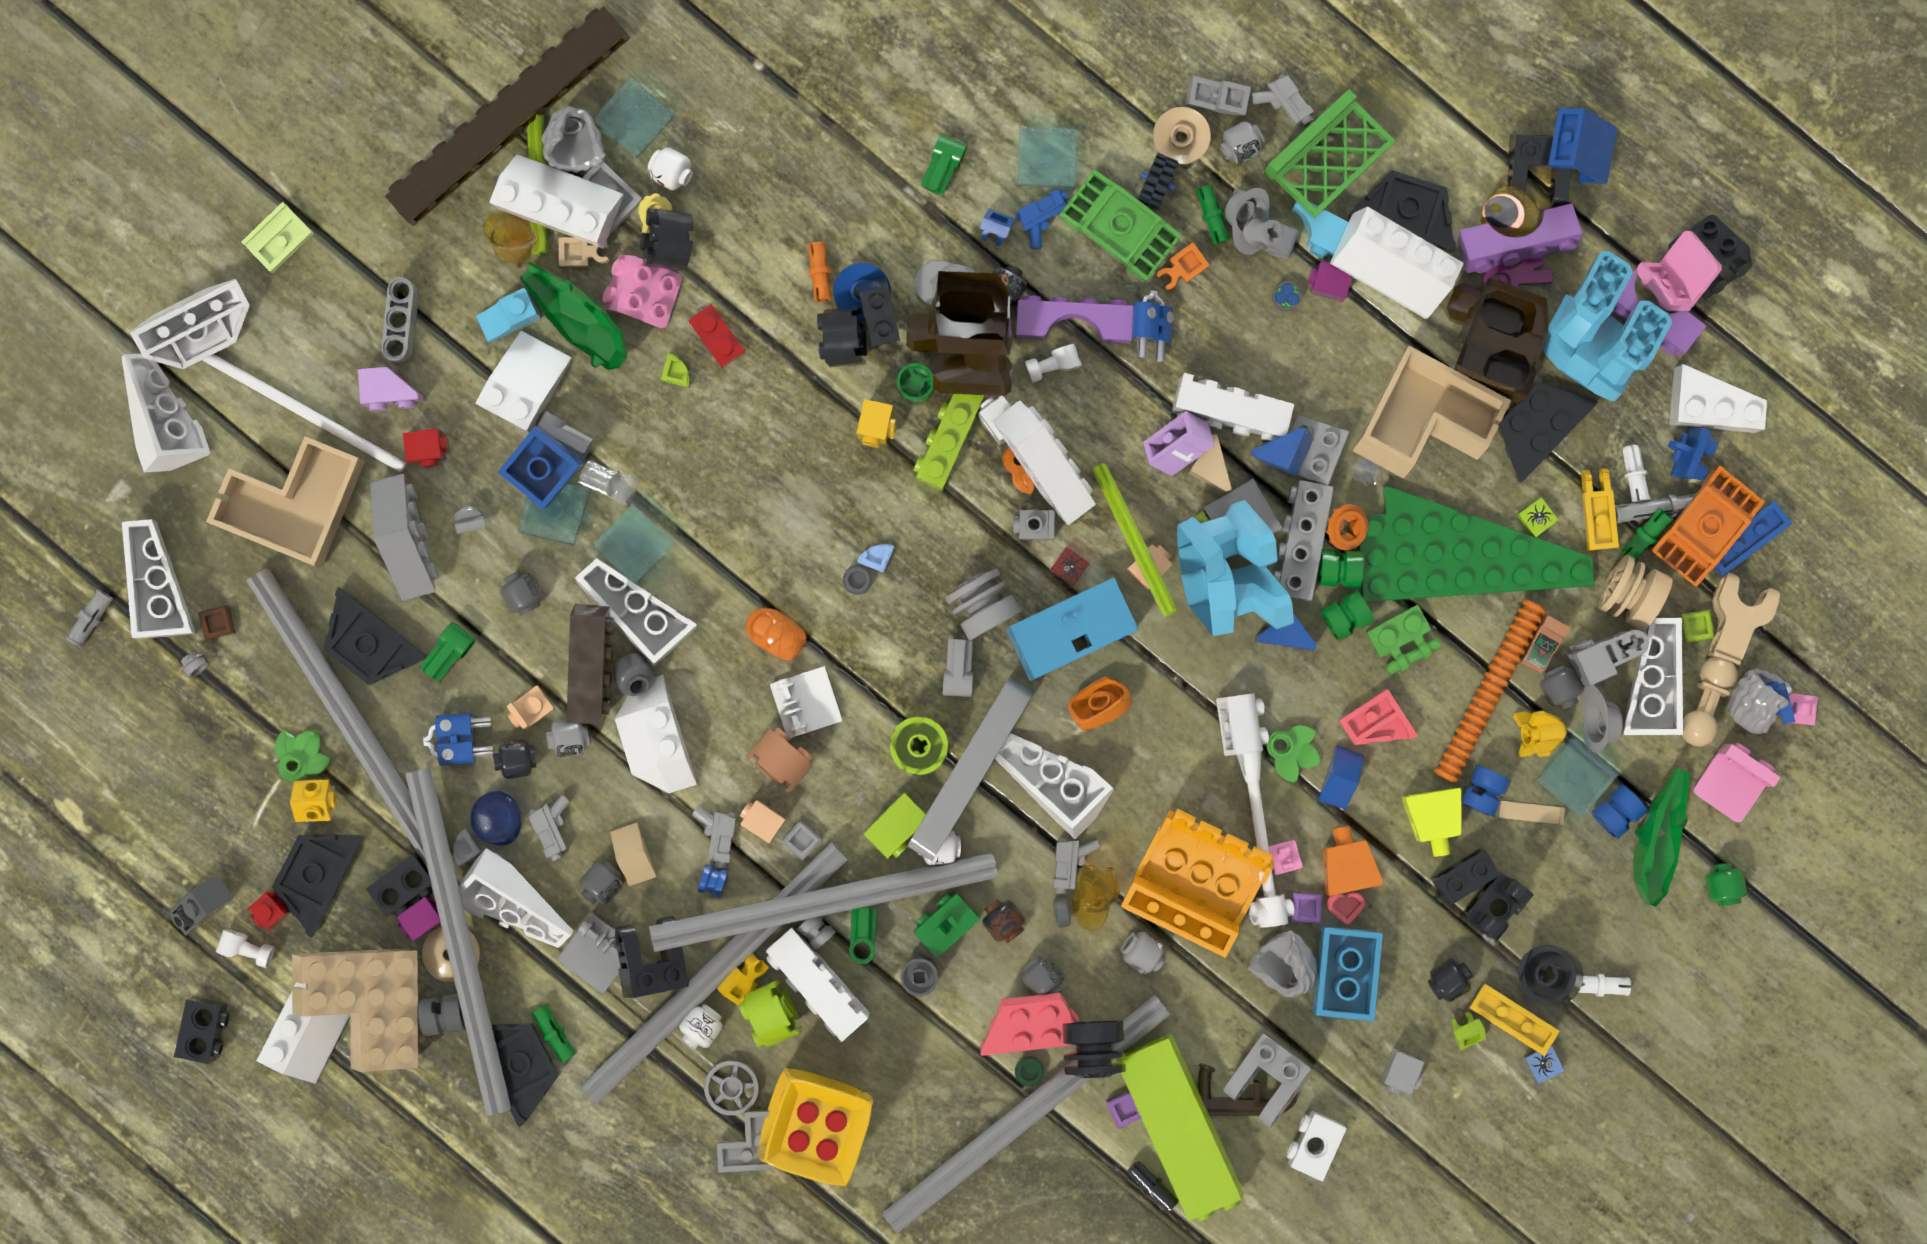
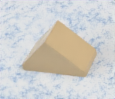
[1189,434,1232,493]
[610,822,657,886]

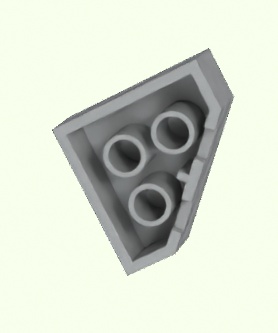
[370,474,439,601]

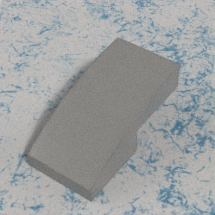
[1185,76,1251,116]

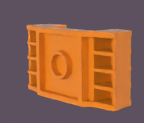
[1648,465,1765,587]

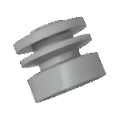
[945,568,1022,641]

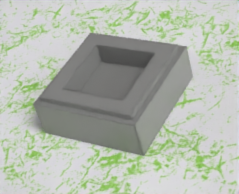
[781,820,822,861]

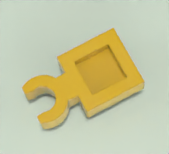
[717,953,769,1006]

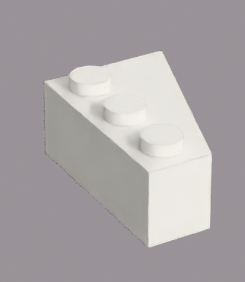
[1669,364,1767,433]

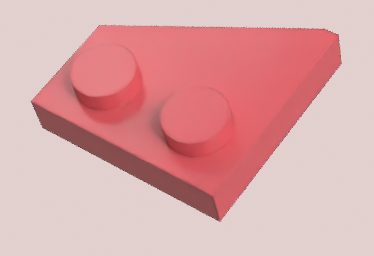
[1338,689,1418,745]

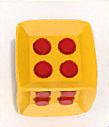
[757,1067,873,1187]

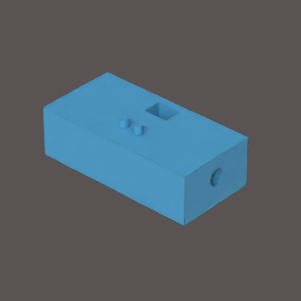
[1005,578,1139,681]

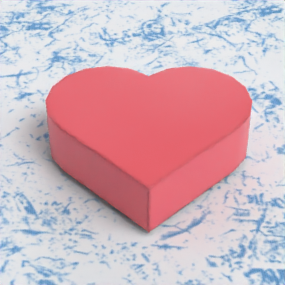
[1326,891,1365,927]

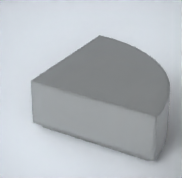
[453,828,483,869]

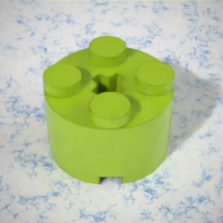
[890,716,948,775]
[739,980,802,1048]

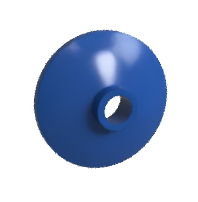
[833,262,891,320]

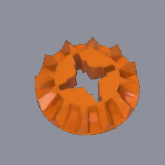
[1325,504,1368,550]

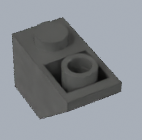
[169,874,234,936]

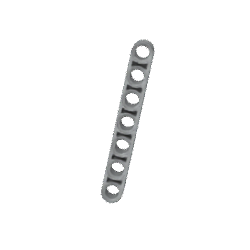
[907,677,1034,861]

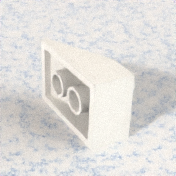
[475,331,572,433]

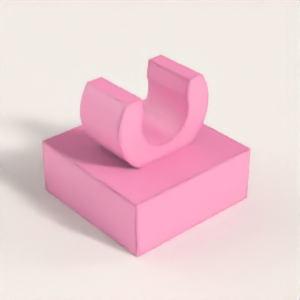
[1789,693,1818,726]
[1268,839,1303,875]

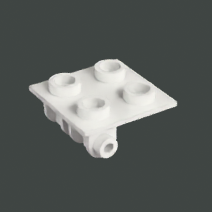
[770,666,842,738]

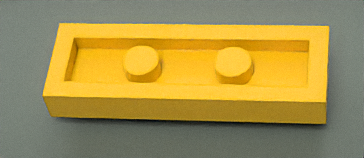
[1468,983,1560,1056]

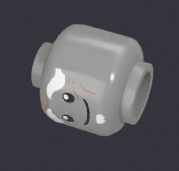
[1121,931,1165,975]

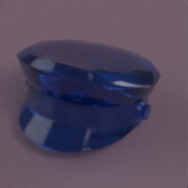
[471,791,521,846]

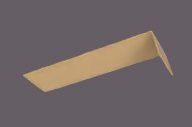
[1499,801,1565,825]

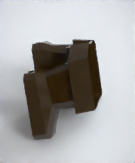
[906,271,1012,396]
[1445,278,1548,405]

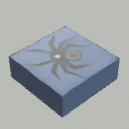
[1524,1045,1564,1084]

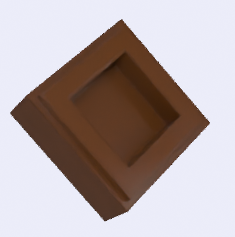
[198,605,236,641]

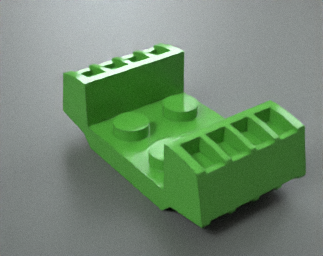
[1059,169,1182,282]

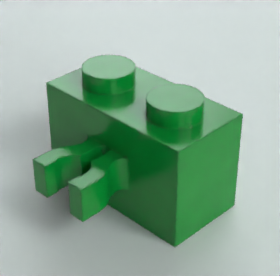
[913,892,980,959]

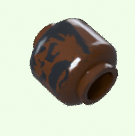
[982,899,1025,944]

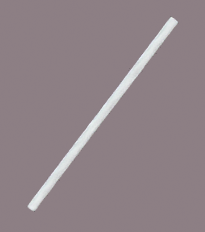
[202,354,407,473]

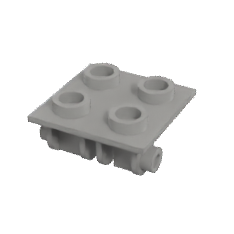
[1291,415,1350,486]
[557,913,620,994]

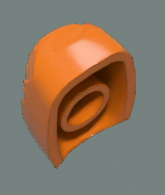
[745,607,807,661]
[1067,676,1132,731]

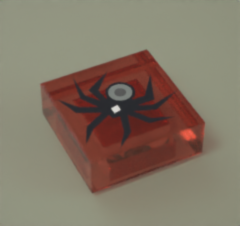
[1050,547,1090,587]

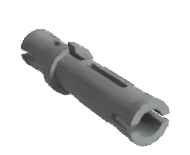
[1615,493,1697,523]

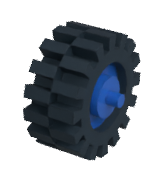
[1138,153,1179,210]

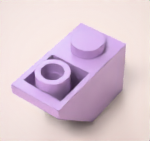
[358,367,424,411]

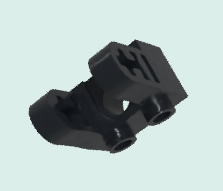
[1506,134,1571,208]
[1460,872,1534,941]
[615,916,689,998]

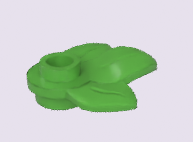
[1266,725,1321,783]
[275,730,330,782]

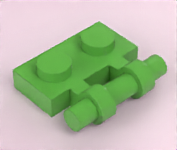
[1366,605,1441,675]

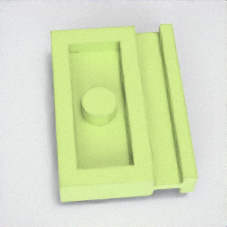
[241,202,314,273]

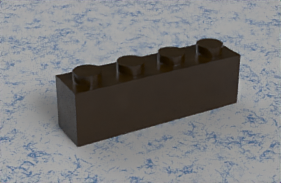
[566,603,614,725]

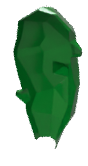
[520,262,628,370]
[1633,768,1690,907]

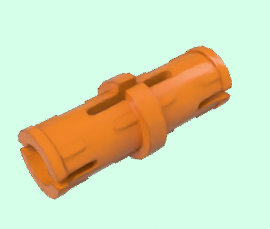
[808,242,832,302]

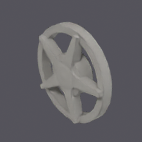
[704,1060,759,1115]

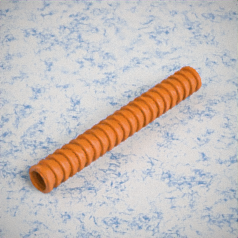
[1434,600,1546,783]

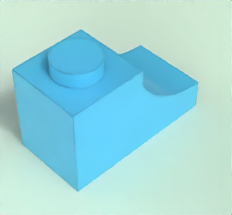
[1291,201,1349,259]
[476,288,542,343]

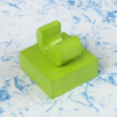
[1451,1012,1486,1051]

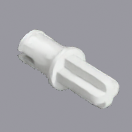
[1622,445,1651,503]

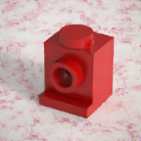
[248,890,291,931]

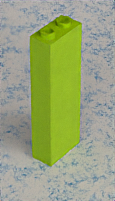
[1116,1033,1244,1221]

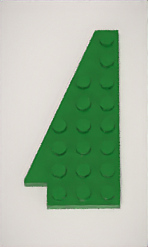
[1358,486,1594,602]

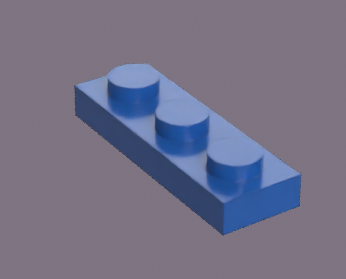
[1714,501,1792,576]

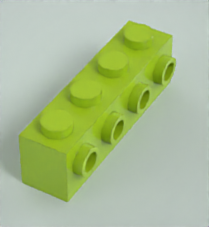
[913,394,986,491]

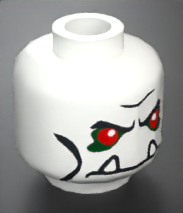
[648,147,693,191]

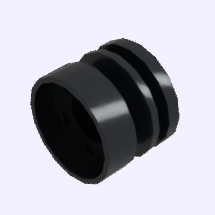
[1062,1021,1126,1078]

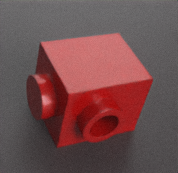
[403,429,449,467]

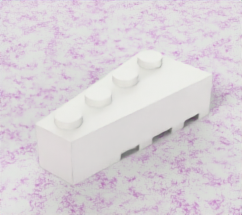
[1171,373,1294,442]
[122,519,196,639]
[575,558,697,667]

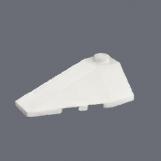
[122,354,211,473]
[994,733,1114,839]
[458,848,573,948]

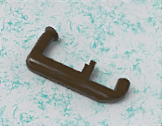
[1198,1063,1298,1116]

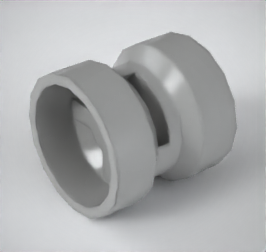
[795,916,836,951]

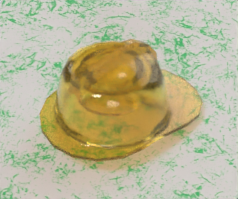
[483,212,538,268]
[1072,865,1120,930]

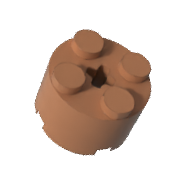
[746,728,813,793]

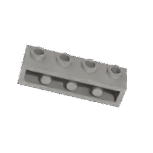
[1273,480,1334,602]

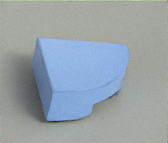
[857,544,895,573]

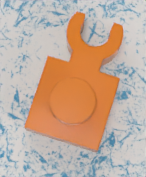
[1156,243,1210,291]

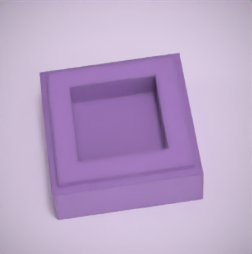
[1291,893,1322,923]
[1106,1090,1141,1129]

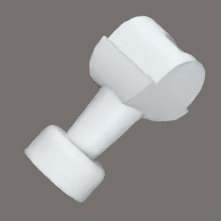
[1025,344,1082,383]
[216,929,275,968]

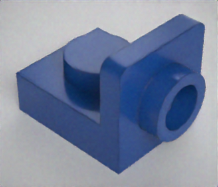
[1765,681,1796,724]

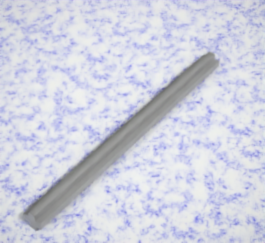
[246,568,453,869]
[405,768,511,1116]
[581,842,848,1104]
[649,853,998,952]
[882,995,1171,1234]

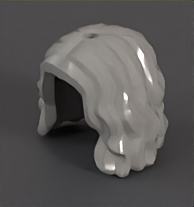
[542,106,606,173]
[1728,668,1792,734]
[1248,931,1318,998]

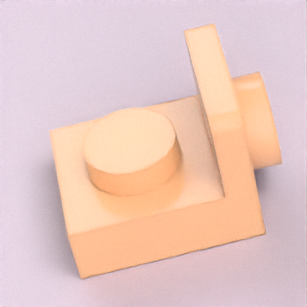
[507,685,555,729]

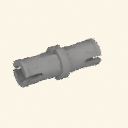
[65,589,113,648]

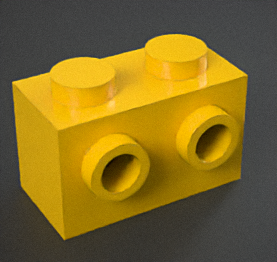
[857,399,897,448]

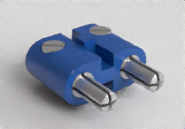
[1132,291,1174,362]
[423,713,495,766]

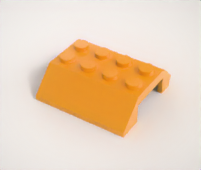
[1121,809,1275,958]

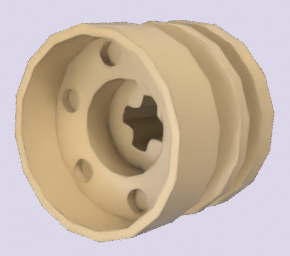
[1598,555,1673,631]

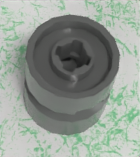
[900,955,939,997]
[418,993,466,1037]

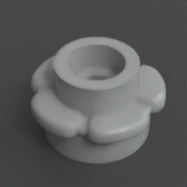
[180,652,208,678]

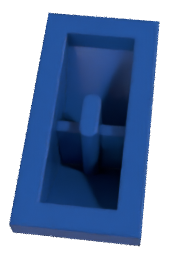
[1250,427,1313,476]
[1255,613,1316,650]
[1318,746,1364,810]

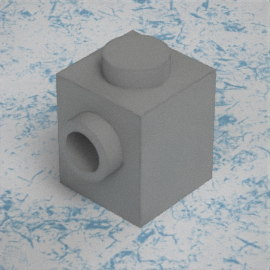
[1380,1048,1425,1096]

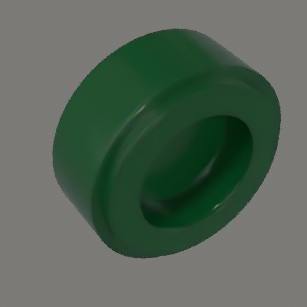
[1015,1056,1044,1086]

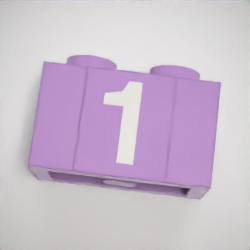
[1143,411,1215,476]

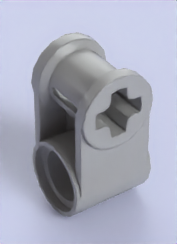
[1243,218,1298,260]

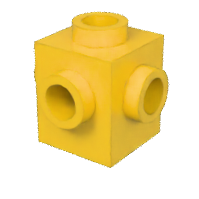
[290,779,337,822]

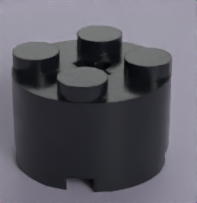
[640,208,694,270]
[817,307,867,368]
[1517,945,1583,1006]

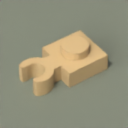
[558,237,609,268]

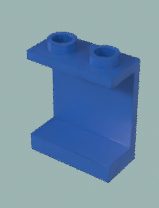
[1548,108,1617,184]

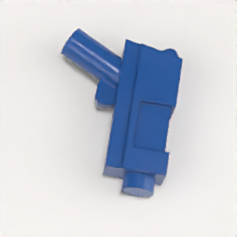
[1015,189,1069,250]

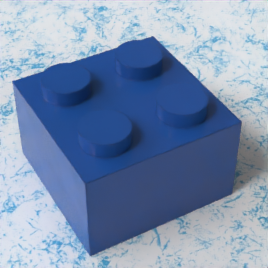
[498,426,584,510]

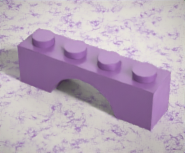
[1457,204,1583,273]
[1614,270,1707,357]
[1016,296,1133,344]

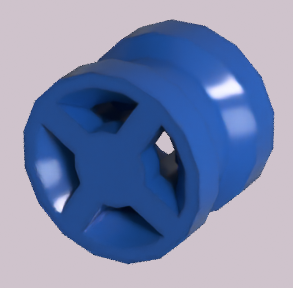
[698,864,729,898]

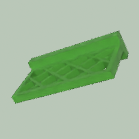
[1263,89,1395,219]

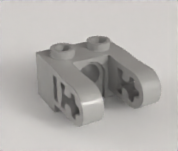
[1564,630,1649,686]
[1223,1033,1314,1127]

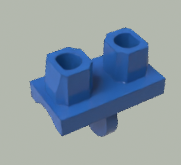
[1668,427,1719,480]

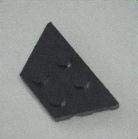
[1347,170,1456,252]
[1498,382,1598,483]
[324,587,428,685]
[272,835,364,938]
[491,1023,560,1127]

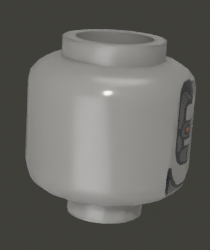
[1220,121,1265,165]
[546,719,589,758]

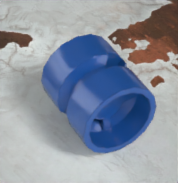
[1461,765,1511,818]
[1591,785,1648,840]

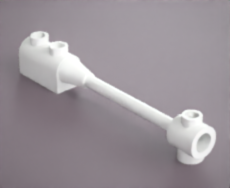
[1216,693,1294,927]

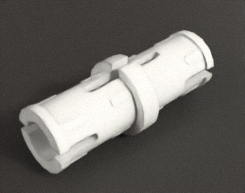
[1579,974,1631,997]

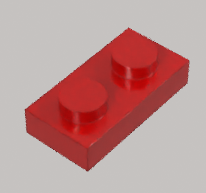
[688,304,745,369]

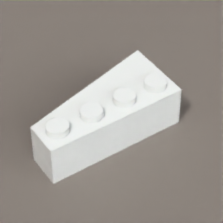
[1621,618,1683,735]
[766,926,870,1042]

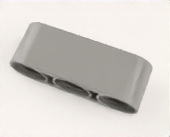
[381,277,419,364]

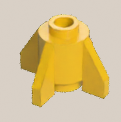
[1513,711,1567,758]

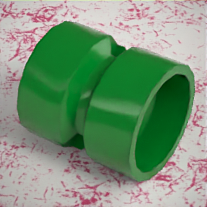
[897,363,934,405]
[1318,549,1363,588]
[1320,590,1375,642]

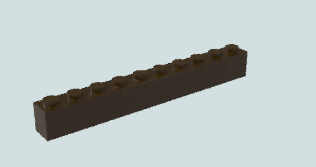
[385,6,630,226]

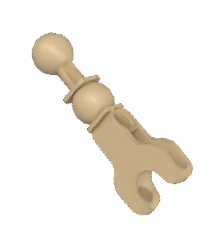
[1682,572,1780,747]

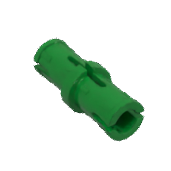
[1195,184,1231,245]
[1621,508,1673,563]
[531,1004,577,1063]

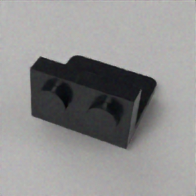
[1668,215,1752,300]

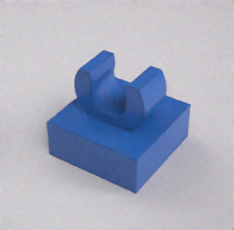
[980,209,1015,246]

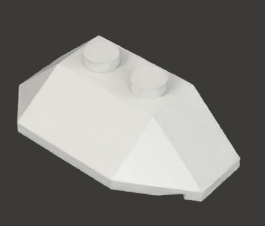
[130,279,250,369]
[615,674,697,793]

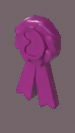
[1483,258,1554,288]

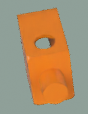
[1323,825,1383,896]

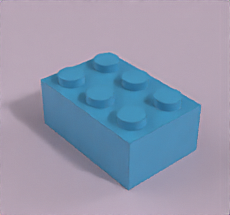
[1312,925,1383,1021]

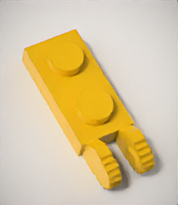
[1581,468,1619,551]

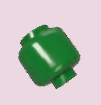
[1705,863,1747,906]

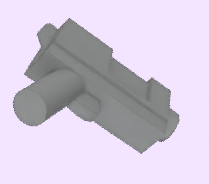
[1251,74,1314,126]
[529,794,571,862]
[692,806,737,868]
[1053,837,1101,894]

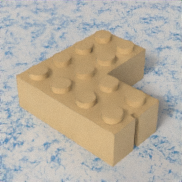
[1352,345,1511,479]
[206,436,366,568]
[292,948,418,1072]

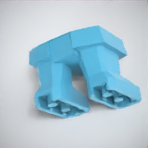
[1542,251,1672,402]
[1177,500,1294,636]

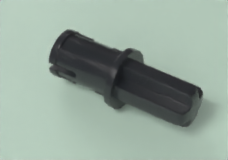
[1127,1161,1179,1213]

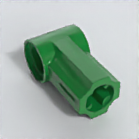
[921,134,968,196]
[419,622,476,683]
[849,907,877,964]

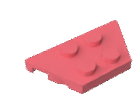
[980,993,1079,1056]

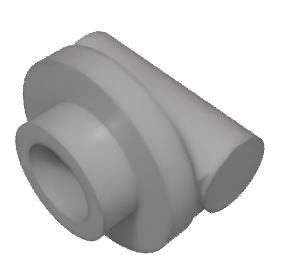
[454,506,486,534]

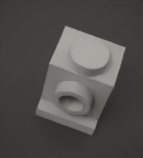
[1013,510,1055,541]

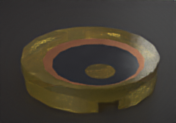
[1480,186,1539,238]

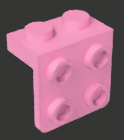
[1635,231,1722,311]
[602,255,682,328]
[1693,743,1781,822]

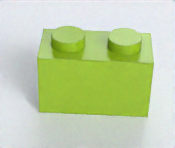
[863,792,926,859]

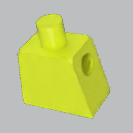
[1401,787,1461,857]

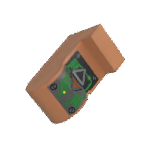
[1520,615,1571,674]

